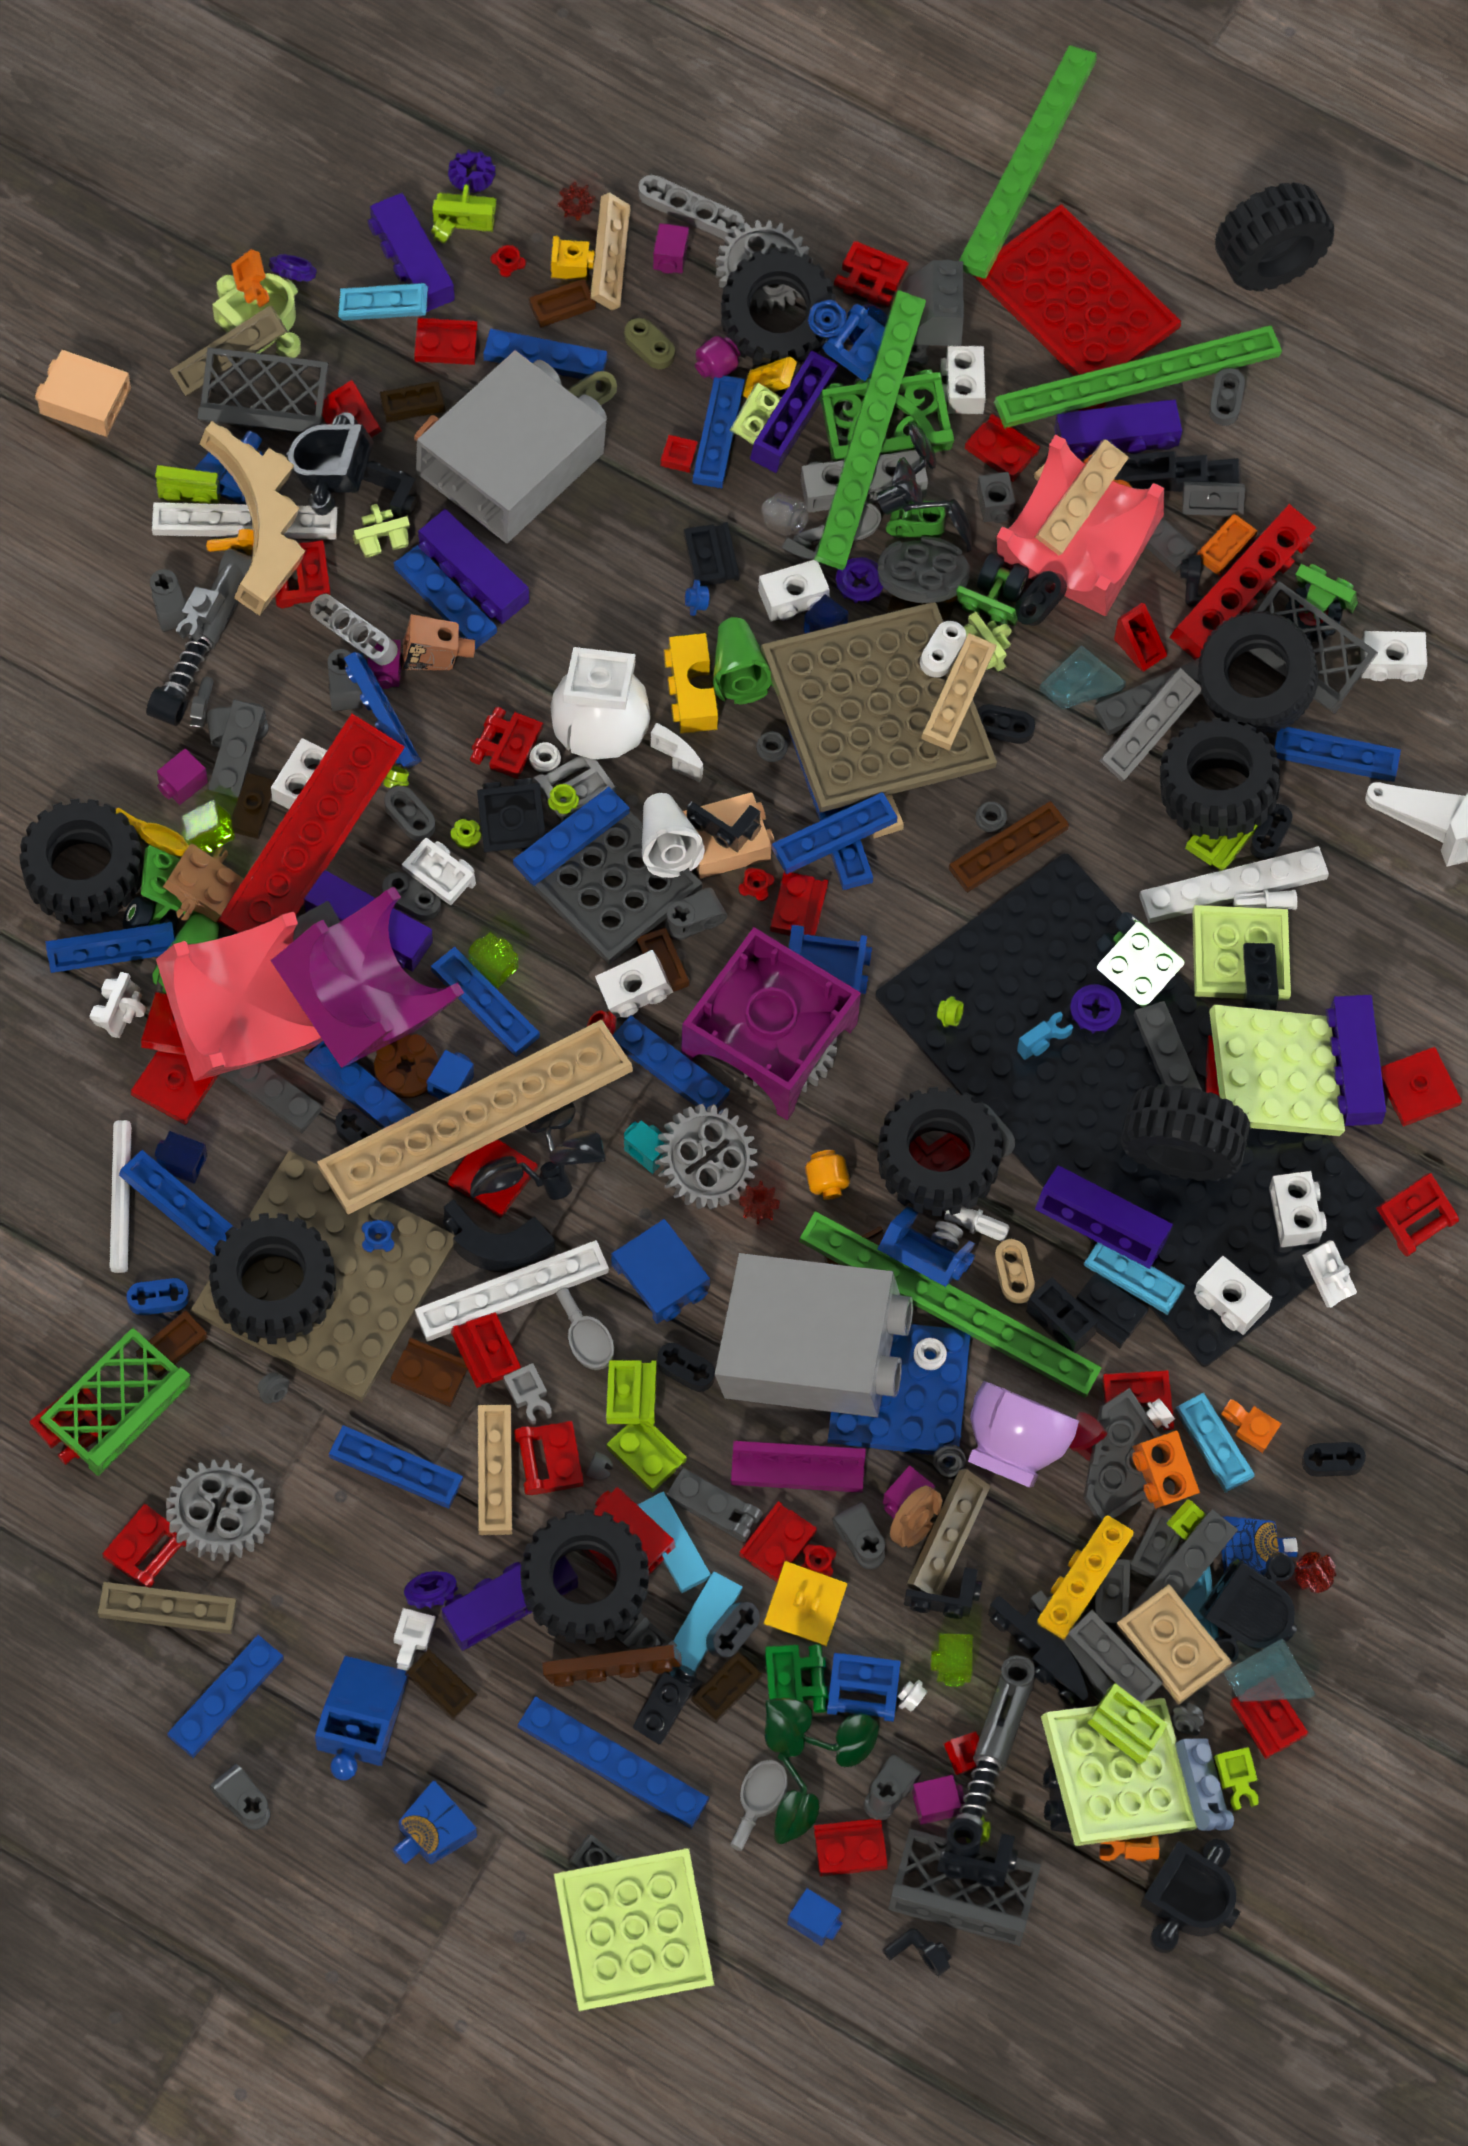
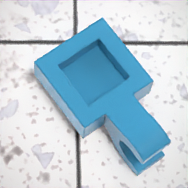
[1017,1012,1073,1060]

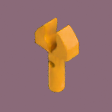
[206,529,254,555]

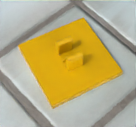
[763,1561,848,1646]

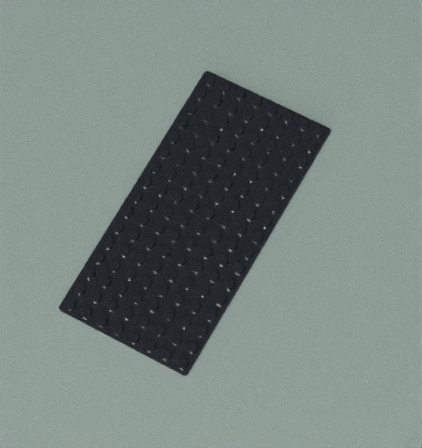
[875,854,1388,1367]

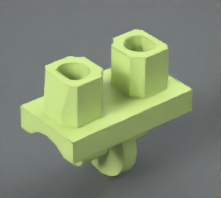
[730,383,782,445]
[353,504,410,558]
[964,612,1012,671]

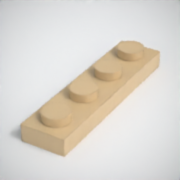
[591,192,630,311]
[1035,439,1129,555]
[921,633,997,751]
[478,1405,512,1535]

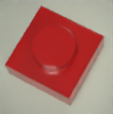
[661,435,698,473]
[944,1731,979,1775]

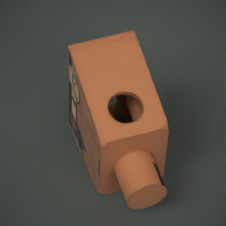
[402,615,475,670]

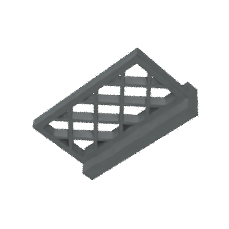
[197,347,329,434]
[1248,581,1378,714]
[888,1829,1041,1946]

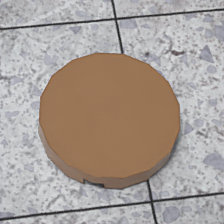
[890,1485,942,1548]

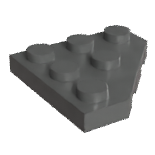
[1083,1388,1171,1524]

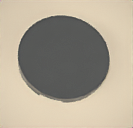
[878,536,970,603]

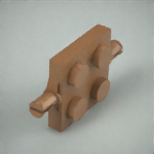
[163,843,243,922]

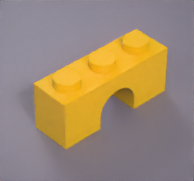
[664,633,718,733]

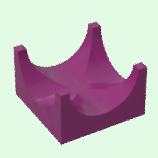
[271,887,464,1068]
[681,927,861,1121]

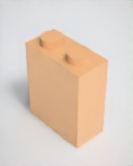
[35,350,131,437]
[683,792,775,879]

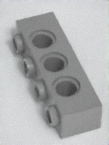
[801,449,928,513]

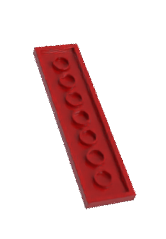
[217,713,405,934]

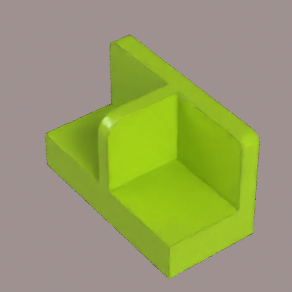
[433,184,496,232]

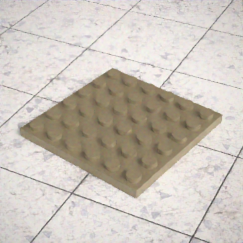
[760,602,997,812]
[191,1151,456,1402]

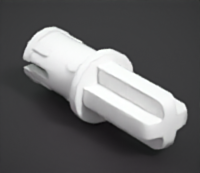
[1233,889,1297,910]
[944,1206,1009,1241]

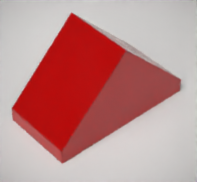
[1114,603,1168,672]

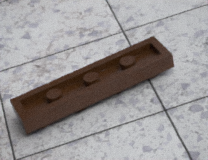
[949,801,1069,893]
[542,1644,682,1687]

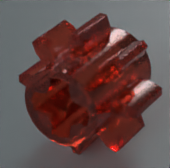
[557,181,596,221]
[739,1181,780,1224]
[1295,1552,1337,1593]

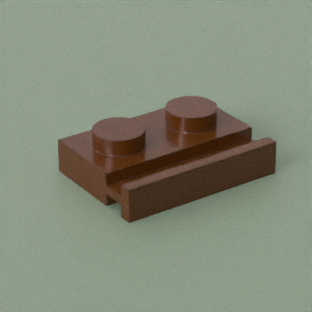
[390,1338,468,1407]

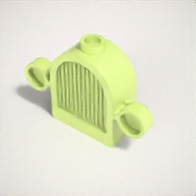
[212,273,301,358]

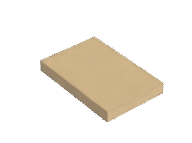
[1116,1584,1232,1704]

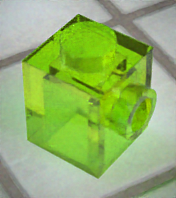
[182,800,235,853]
[468,932,519,989]
[930,1633,973,1687]

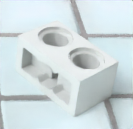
[940,346,985,414]
[271,738,327,809]
[1269,1171,1326,1247]

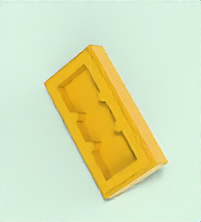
[742,356,797,399]

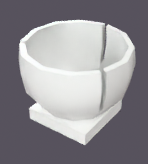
[550,647,651,760]

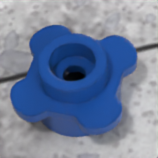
[685,580,709,616]
[362,1220,394,1252]

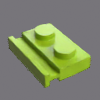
[155,465,221,504]
[1185,825,1258,871]
[606,1360,657,1424]
[606,1422,687,1493]
[1087,1683,1168,1764]

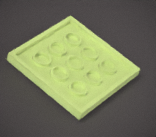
[1209,1005,1345,1136]
[1041,1698,1197,1846]
[554,1848,714,2011]

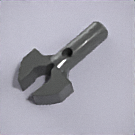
[190,676,214,728]

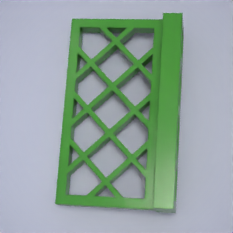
[40,1328,191,1476]

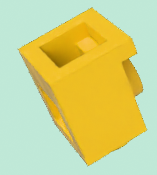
[551,236,595,280]

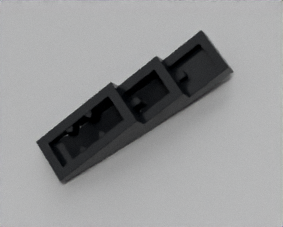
[1115,451,1241,492]

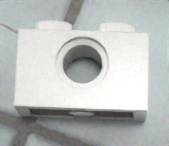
[758,560,830,622]
[1360,631,1427,682]
[595,950,673,1019]
[1194,1256,1272,1335]

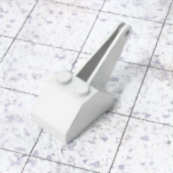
[1365,782,1468,867]

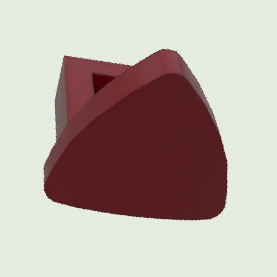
[1069,1412,1107,1462]

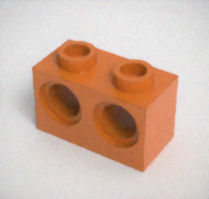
[1132,1430,1200,1509]

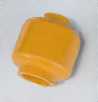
[805,1150,850,1200]

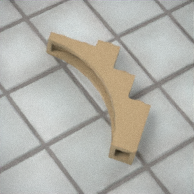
[200,421,305,616]

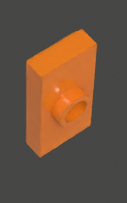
[1196,513,1258,576]

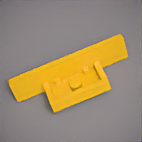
[1037,1515,1134,1639]

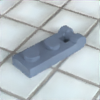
[1175,1739,1234,1831]

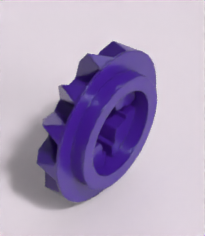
[448,149,495,193]
[268,254,317,282]
[836,557,883,604]
[1070,984,1121,1034]
[404,1571,458,1609]

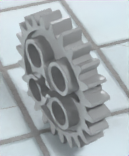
[716,220,812,314]
[655,1104,758,1209]
[166,1460,274,1561]

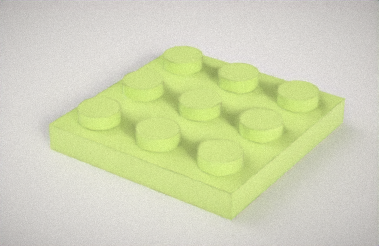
[1192,905,1291,1001]

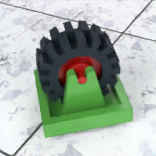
[1285,564,1358,642]

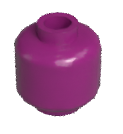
[694,336,740,380]

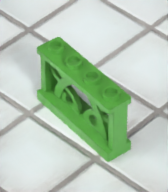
[820,370,954,462]

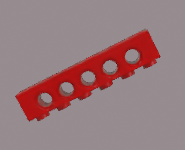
[1169,504,1317,660]

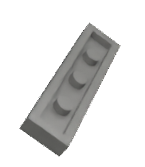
[1099,668,1201,781]

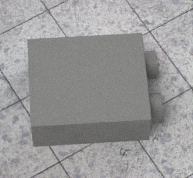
[416,350,607,544]
[715,1253,913,1417]

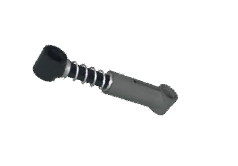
[146,548,252,726]
[946,1655,1035,1859]

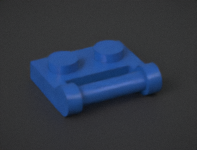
[823,304,885,381]
[827,1653,901,1722]

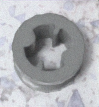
[931,1221,963,1249]

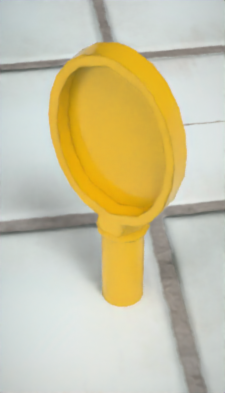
[116,808,190,856]

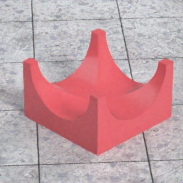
[996,435,1164,617]
[156,912,323,1081]

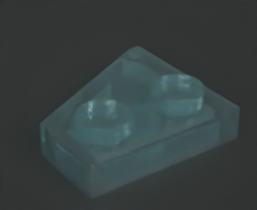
[1040,645,1126,709]
[1224,1638,1316,1702]

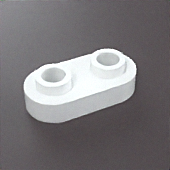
[920,621,966,677]

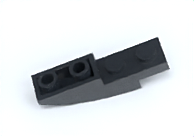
[988,1595,1088,1708]

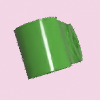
[886,500,945,538]

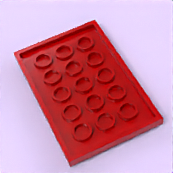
[972,204,1182,376]

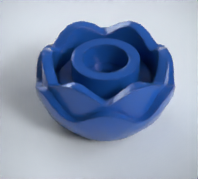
[808,300,846,338]

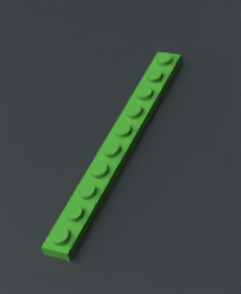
[959,45,1096,279]
[814,290,926,570]
[994,325,1282,428]
[799,1211,1102,1398]

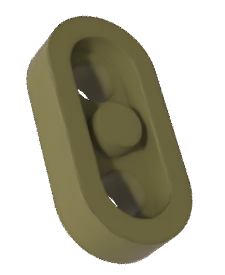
[624,318,675,369]
[567,371,617,405]

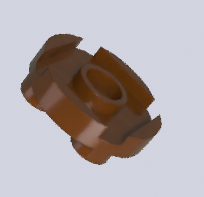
[374,1034,438,1098]

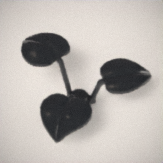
[877,421,972,552]
[470,1102,606,1200]

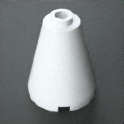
[642,793,705,878]

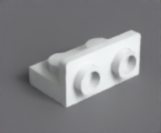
[402,838,476,906]

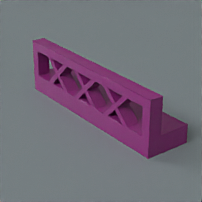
[731,1441,866,1493]

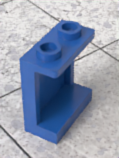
[789,925,872,994]
[877,1206,975,1287]
[611,1219,710,1324]

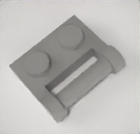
[533,755,616,822]

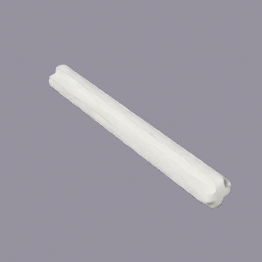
[110,1120,132,1273]

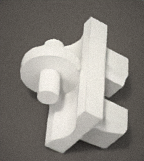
[90,972,147,1038]
[1302,1240,1357,1308]

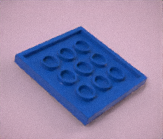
[828,1324,970,1457]

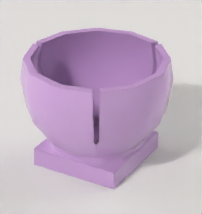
[968,1381,1079,1487]

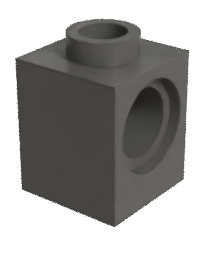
[977,472,1015,523]

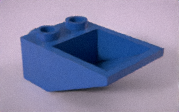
[315,1656,408,1780]

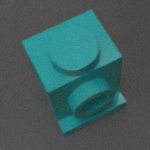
[624,1120,664,1174]

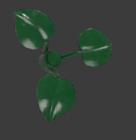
[765,1698,879,1844]

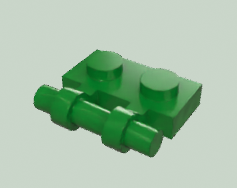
[765,1645,829,1713]

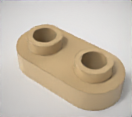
[995,1239,1035,1304]

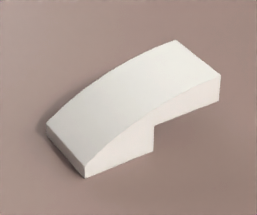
[651,723,703,783]

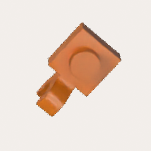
[231,249,269,307]
[1221,1399,1282,1453]
[1099,1835,1160,1861]

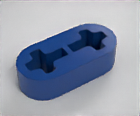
[126,1278,190,1315]

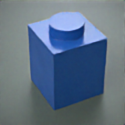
[427,1050,474,1100]
[787,1888,843,1946]

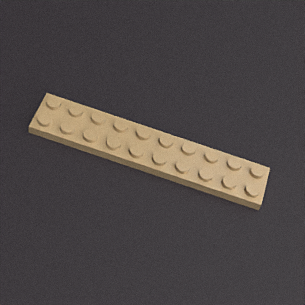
[317,1020,633,1215]

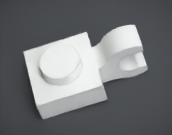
[394,1608,436,1671]

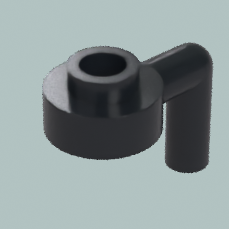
[1180,554,1222,606]
[882,1928,951,1976]

